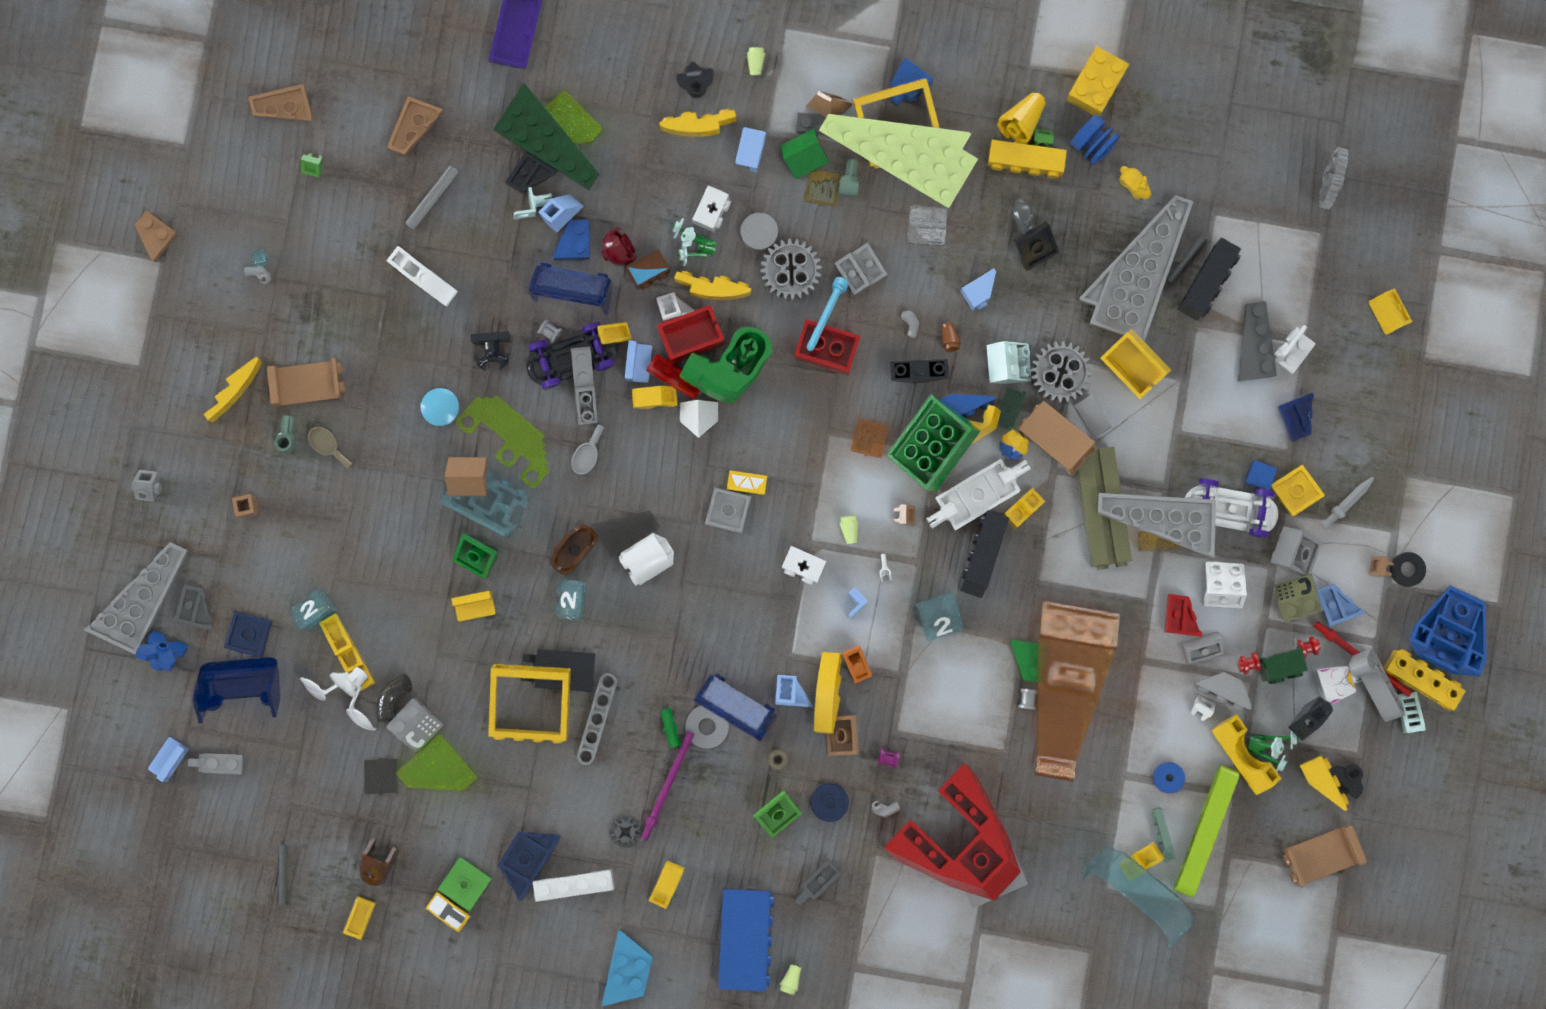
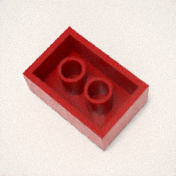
[794,319,860,376]

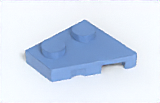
[1317,584,1365,627]

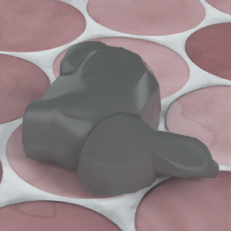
[1011,199,1034,235]

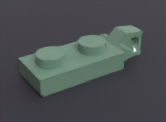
[1151,807,1176,863]

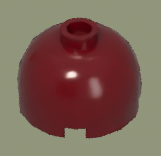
[601,227,637,266]

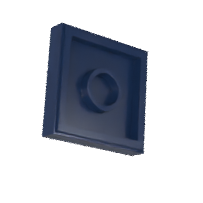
[223,611,273,658]

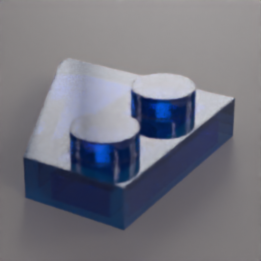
[1277,393,1314,442]

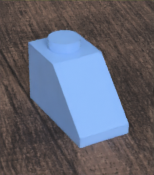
[960,269,996,311]

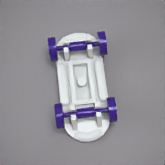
[1185,479,1278,538]

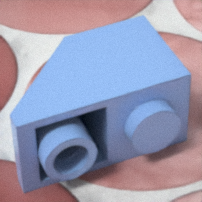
[539,194,583,232]

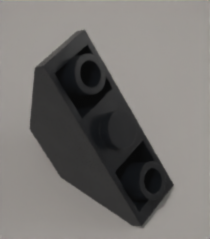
[890,359,949,383]

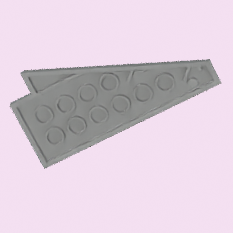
[1079,195,1193,341]

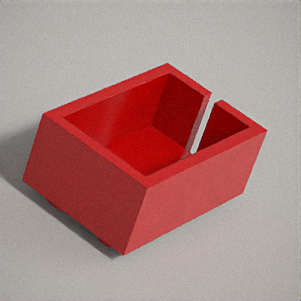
[657,305,725,365]

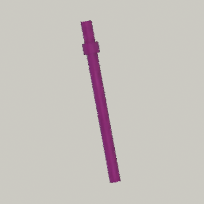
[640,731,695,841]

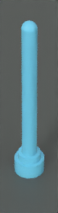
[807,277,849,351]

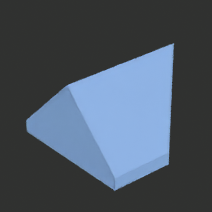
[775,675,813,707]

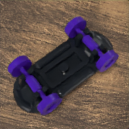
[527,322,619,390]

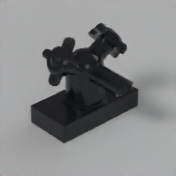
[471,331,511,371]

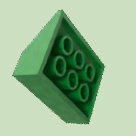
[886,394,981,492]

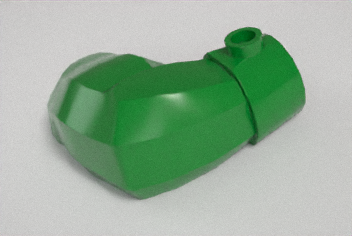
[680,327,772,404]

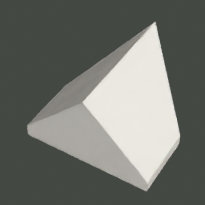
[656,292,695,322]
[680,400,718,438]

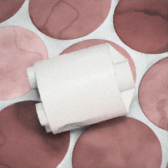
[619,533,674,586]

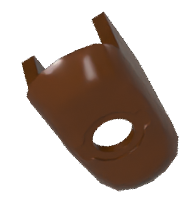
[551,524,598,575]
[360,838,397,886]

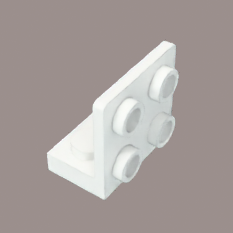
[1275,325,1316,375]
[1203,562,1247,608]

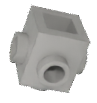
[131,470,162,502]

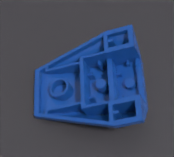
[1408,585,1487,676]

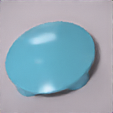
[421,388,459,426]

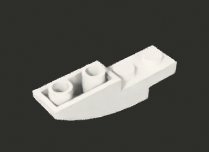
[387,246,458,307]

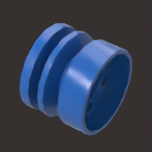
[1069,114,1121,165]

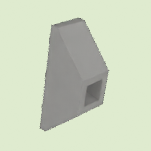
[1194,672,1252,712]

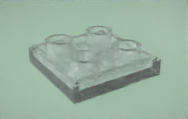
[907,205,948,246]

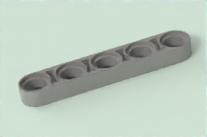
[577,673,617,765]

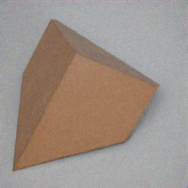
[806,91,853,117]

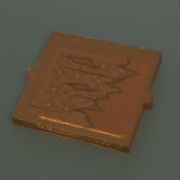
[851,419,889,458]

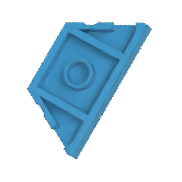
[602,930,653,1006]

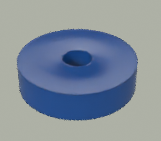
[1153,762,1185,793]

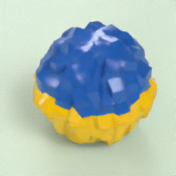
[999,429,1029,460]

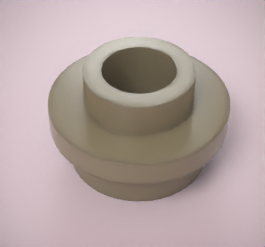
[768,750,788,769]

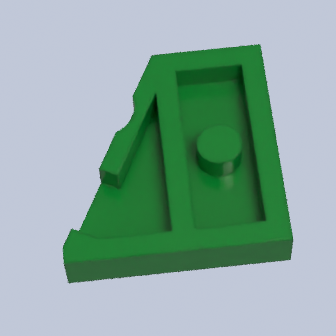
[1010,640,1048,683]

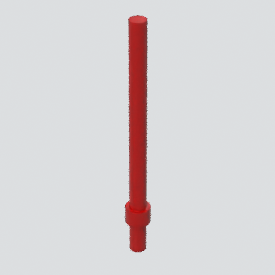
[1313,621,1413,697]

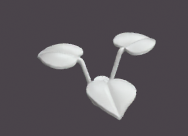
[300,667,377,731]

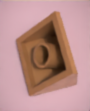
[444,457,487,496]
[826,715,859,756]

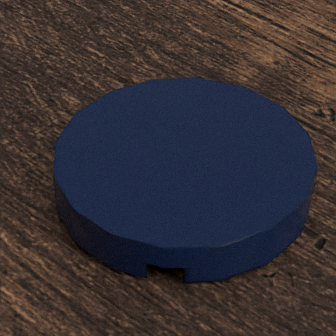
[810,783,849,822]

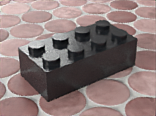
[1177,237,1241,321]

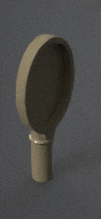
[308,427,353,469]

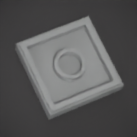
[705,487,751,534]

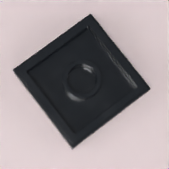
[1013,221,1059,271]

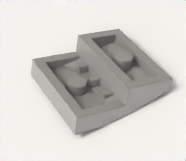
[835,243,889,295]

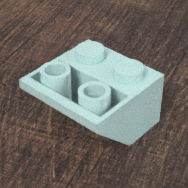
[987,341,1032,384]

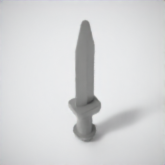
[1321,477,1374,530]

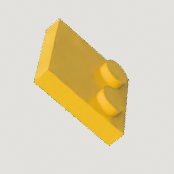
[1271,464,1325,518]

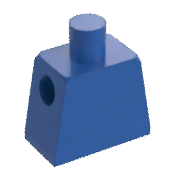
[889,57,934,106]

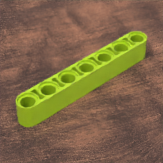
[1174,765,1240,898]

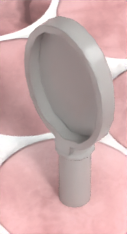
[571,424,605,475]

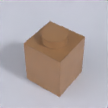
[232,494,260,519]

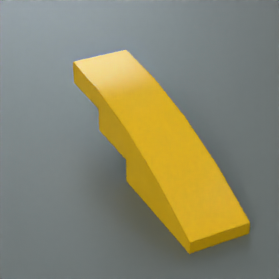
[203,356,263,423]
[319,613,375,692]
[814,652,843,734]

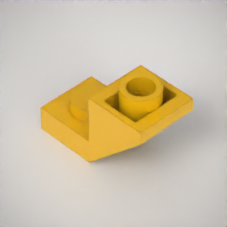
[632,386,677,409]
[969,405,1001,444]
[648,860,685,909]

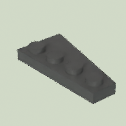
[1238,301,1277,382]

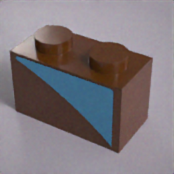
[625,249,670,290]

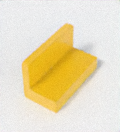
[1369,288,1412,335]
[451,591,496,622]

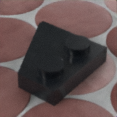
[505,152,557,194]

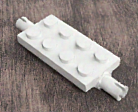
[926,459,1031,531]

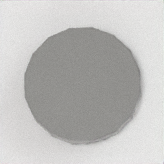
[741,212,778,251]

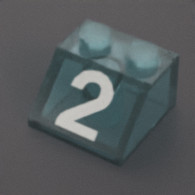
[554,580,586,622]
[290,590,338,632]
[915,592,964,641]

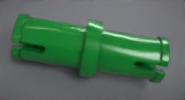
[660,708,681,748]

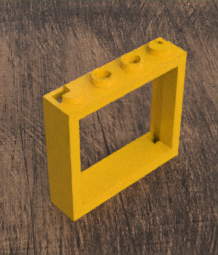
[852,78,939,169]
[488,664,571,743]

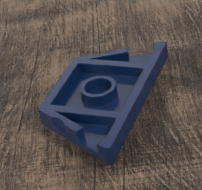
[498,831,562,901]

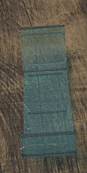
[1081,846,1195,950]

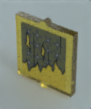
[805,169,841,207]

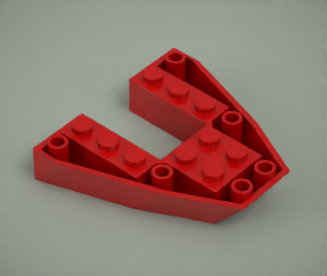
[883,763,1021,901]

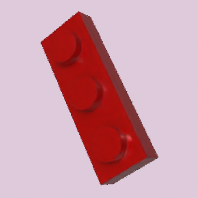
[646,354,701,400]

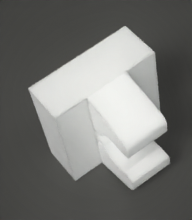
[1191,694,1216,721]

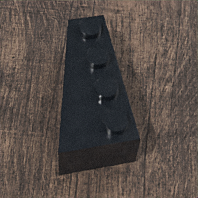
[960,511,1009,598]

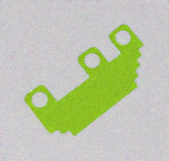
[456,395,549,488]

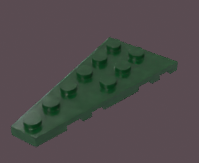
[493,83,599,190]

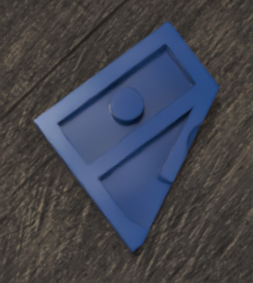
[553,220,590,260]

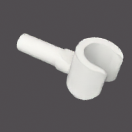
[879,554,892,582]

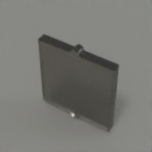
[364,758,398,795]

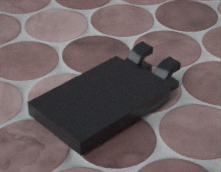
[521,649,596,692]

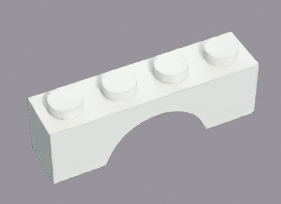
[533,869,615,902]

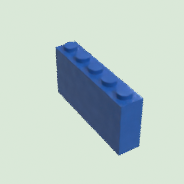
[718,888,774,991]

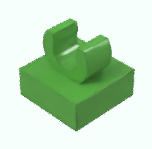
[1033,129,1054,148]
[301,153,322,177]

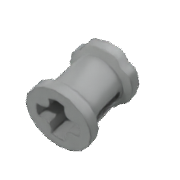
[537,319,563,344]
[1018,688,1038,710]

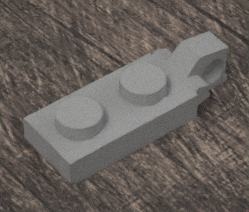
[188,753,244,774]

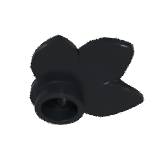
[677,61,714,98]
[1329,764,1363,799]

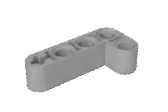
[1349,649,1405,722]

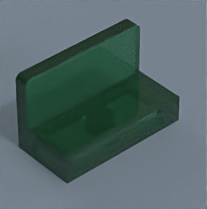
[997,388,1026,431]

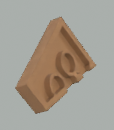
[248,84,314,122]
[387,96,444,156]

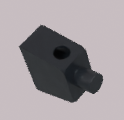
[1288,697,1333,741]

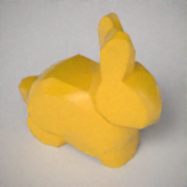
[1119,166,1152,200]

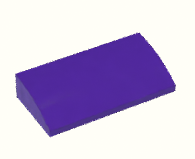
[488,0,542,69]

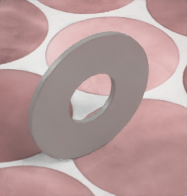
[685,705,729,748]

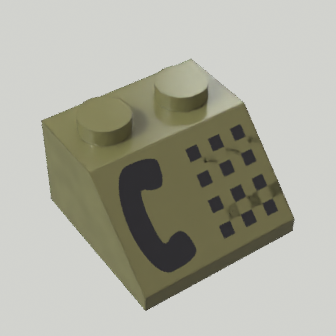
[1274,574,1324,623]

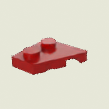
[1164,594,1202,637]

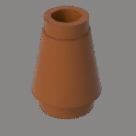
[942,322,961,352]

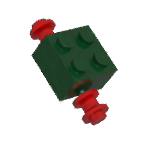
[1237,636,1321,684]

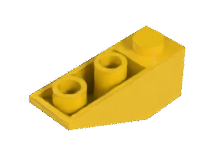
[1300,755,1350,811]

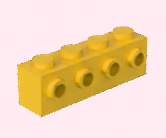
[1383,649,1466,711]

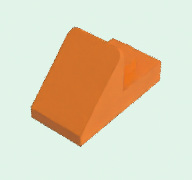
[842,645,872,684]

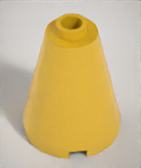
[997,93,1046,144]

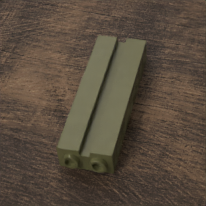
[1076,447,1132,570]

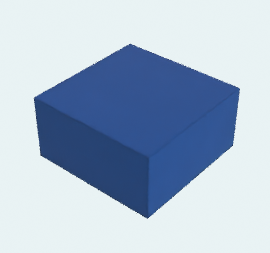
[1244,460,1277,490]

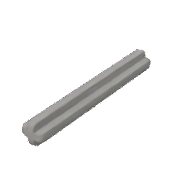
[406,166,458,229]

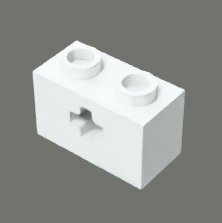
[692,185,731,233]
[782,546,826,585]

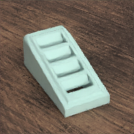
[1398,692,1426,733]

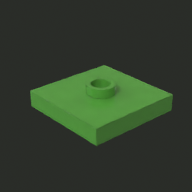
[438,857,492,912]

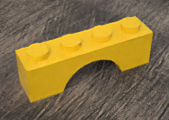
[1211,714,1282,795]

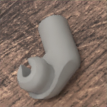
[244,266,271,284]
[901,310,919,339]
[872,801,901,818]

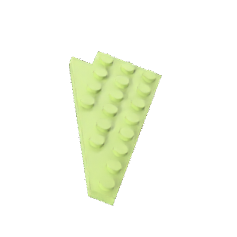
[819,114,978,208]

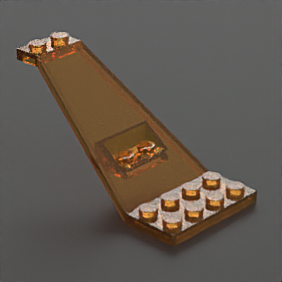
[1035,601,1120,782]

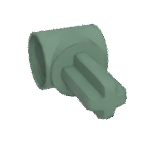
[838,159,859,197]
[274,415,296,453]

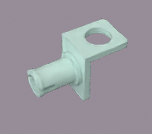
[513,187,552,219]

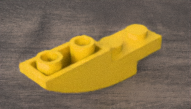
[659,109,737,137]
[674,270,751,300]

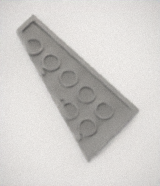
[1097,493,1216,558]
[84,542,189,654]

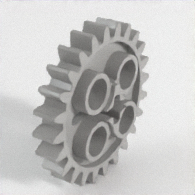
[1319,147,1349,210]
[760,239,822,301]
[1030,341,1093,404]

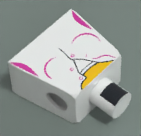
[1312,666,1362,704]

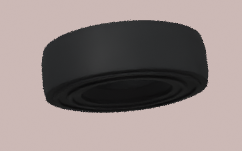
[1390,552,1426,587]

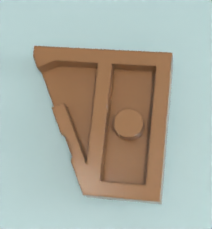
[135,210,177,262]

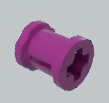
[877,748,900,769]

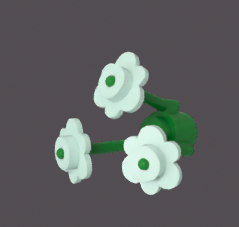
[672,218,716,266]
[1248,730,1299,772]

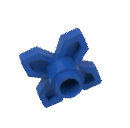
[135,631,188,671]

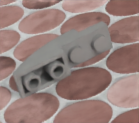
[571,347,598,425]

